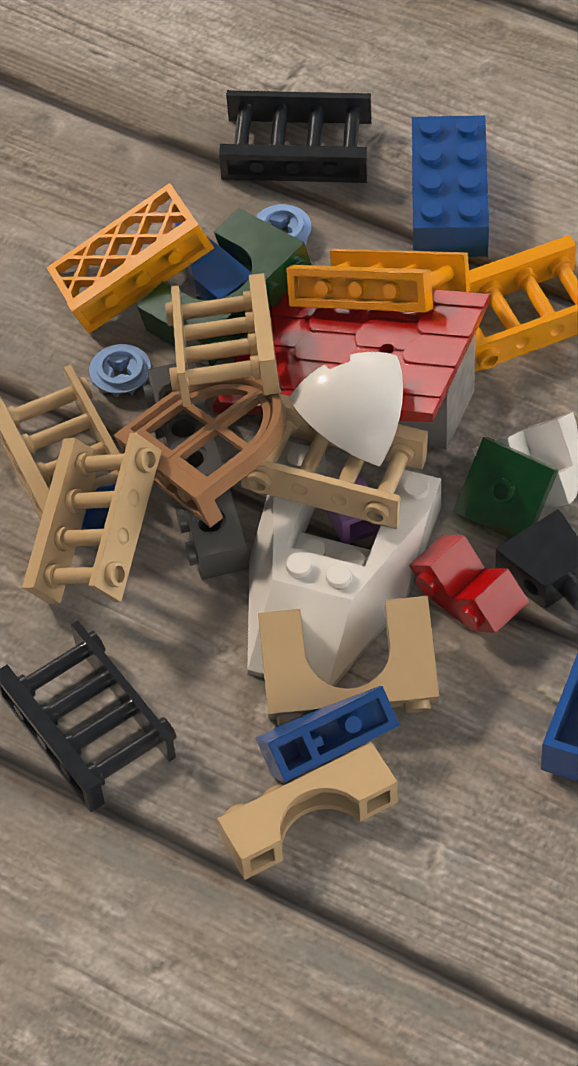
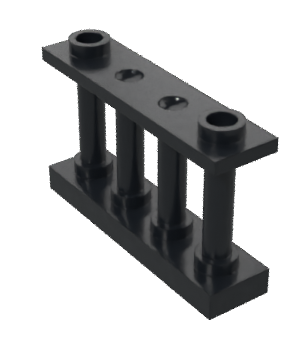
[219,90,372,183]
[0,621,177,812]

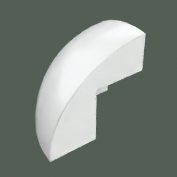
[289,352,403,466]
[472,412,578,507]

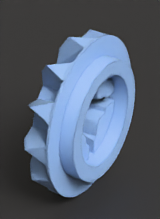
[256,204,312,245]
[89,344,151,399]

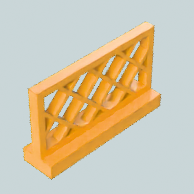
[47,183,214,334]

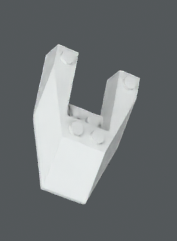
[247,441,441,687]

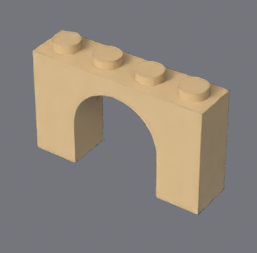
[258,596,439,726]

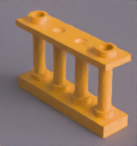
[432,235,578,372]
[286,249,470,312]

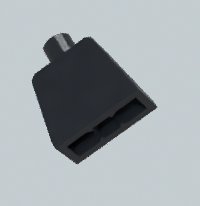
[495,509,578,610]

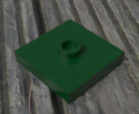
[453,437,559,539]

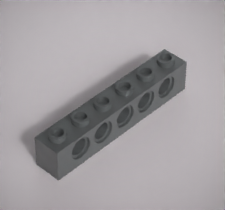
[143,362,249,580]

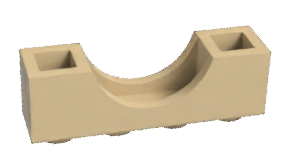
[217,742,398,880]

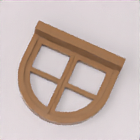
[114,377,287,527]

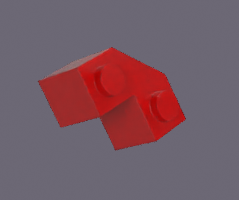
[409,535,529,633]

